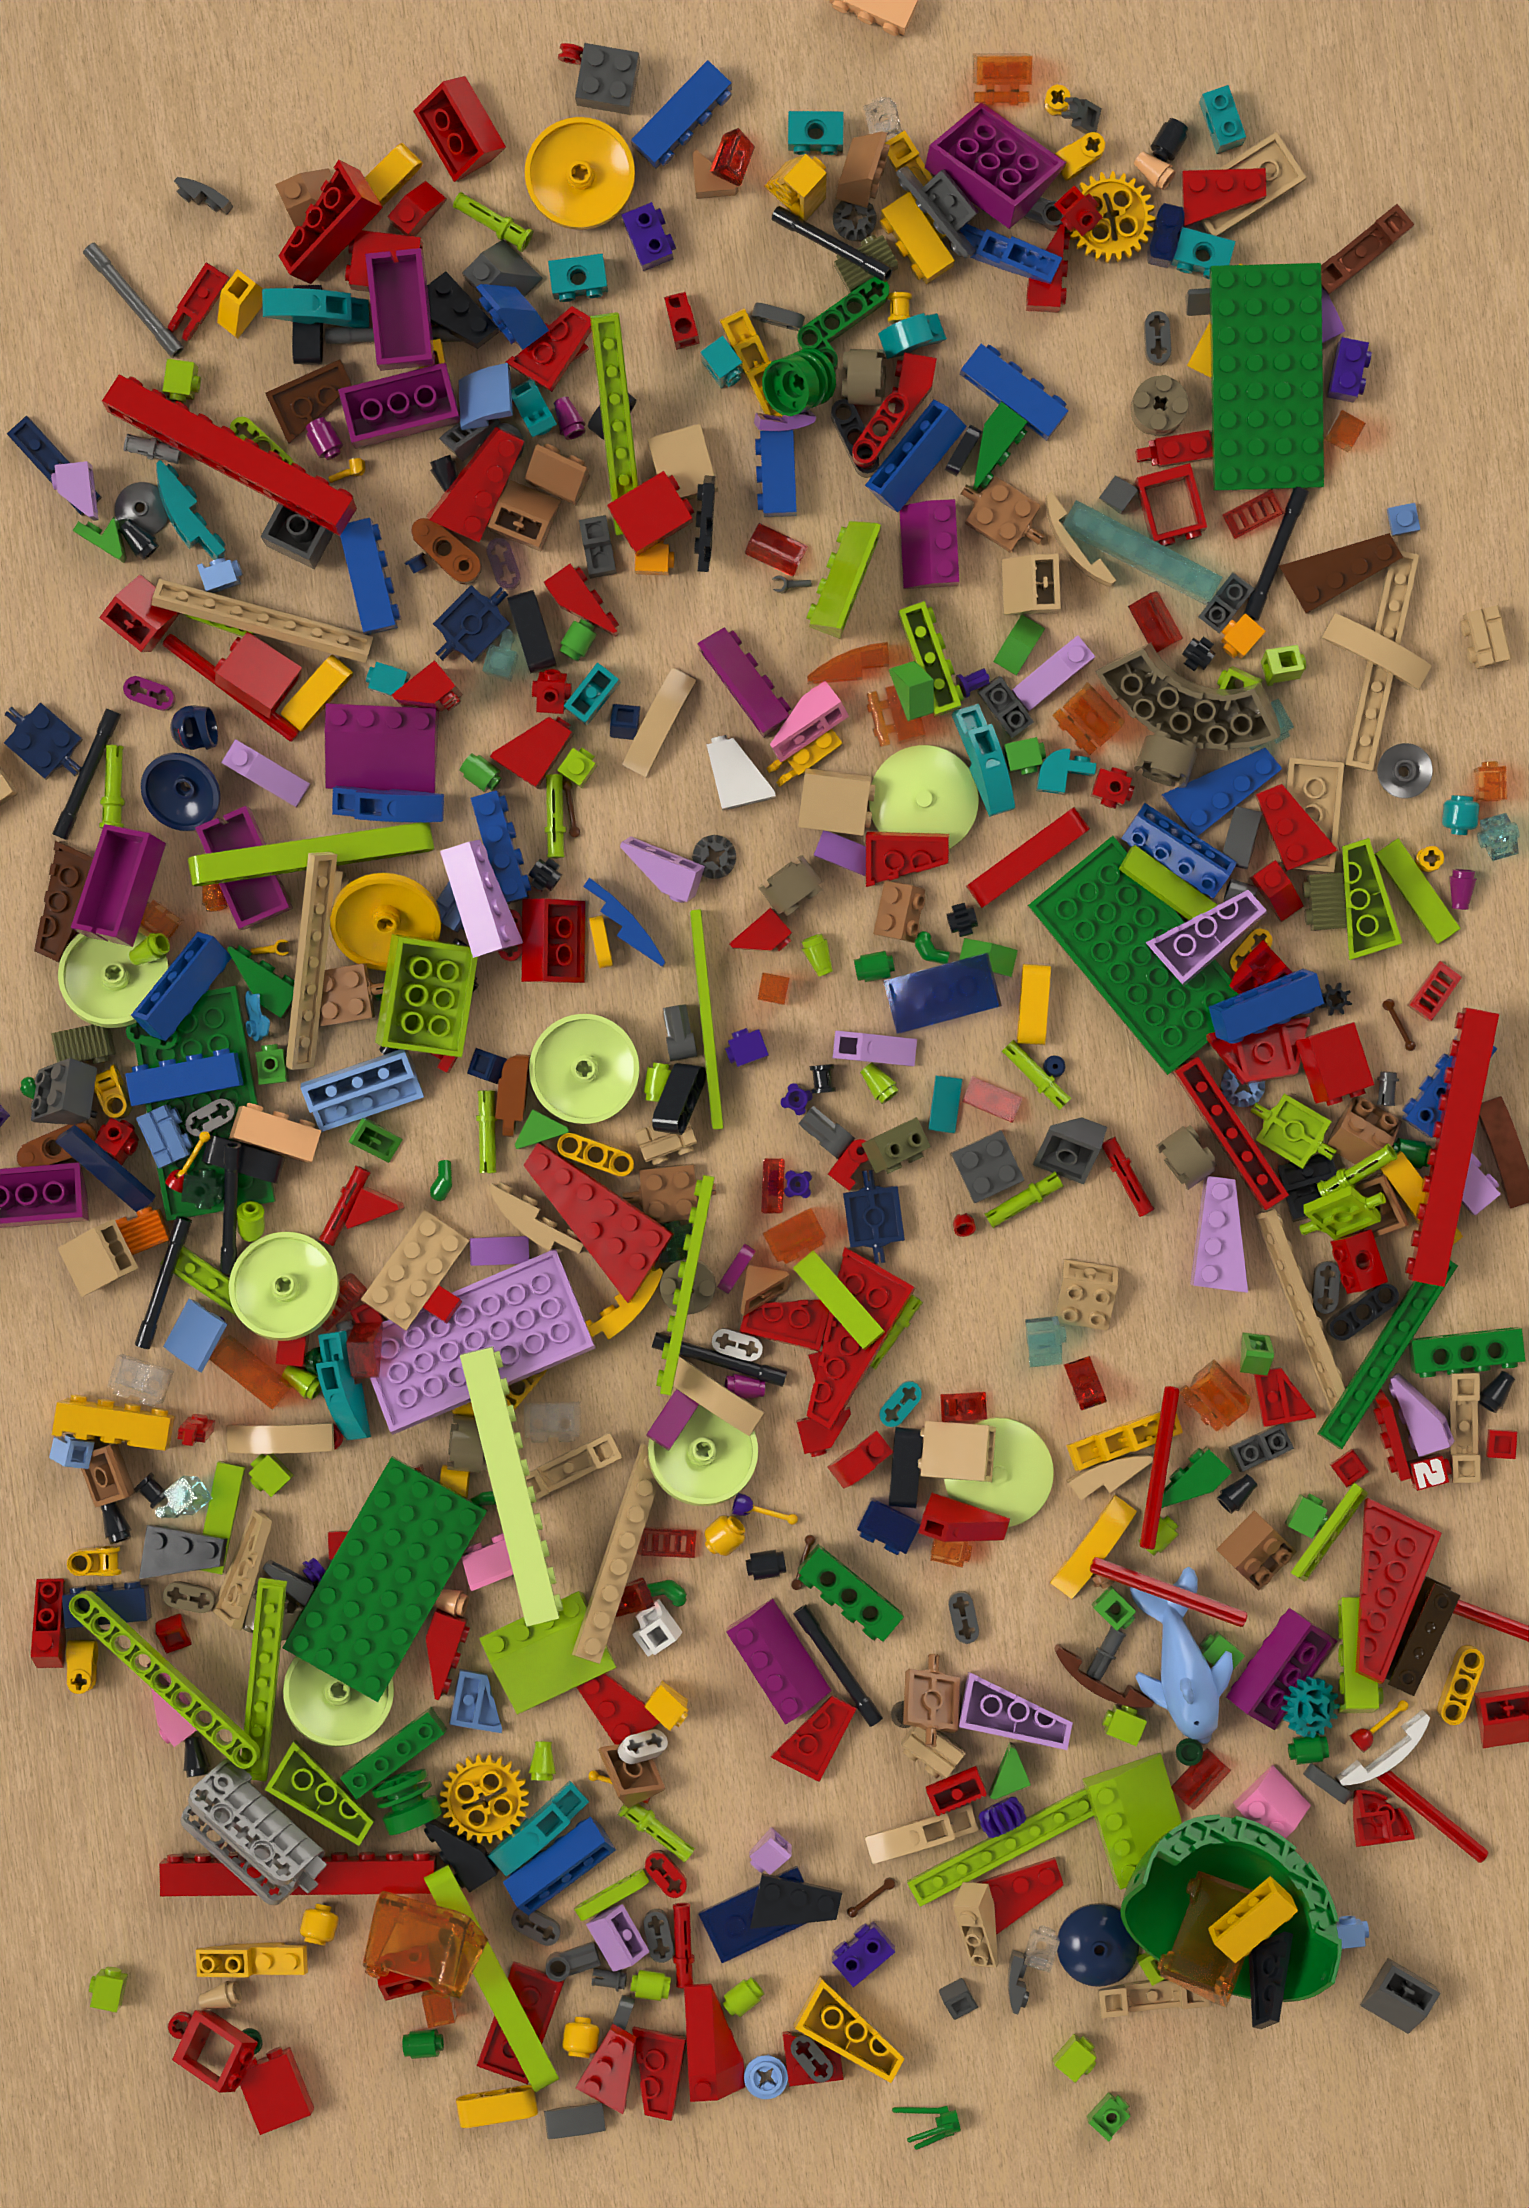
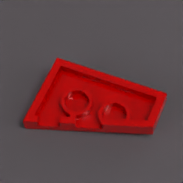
[866,832,949,887]
[739,1299,829,1352]
[632,2026,687,2121]

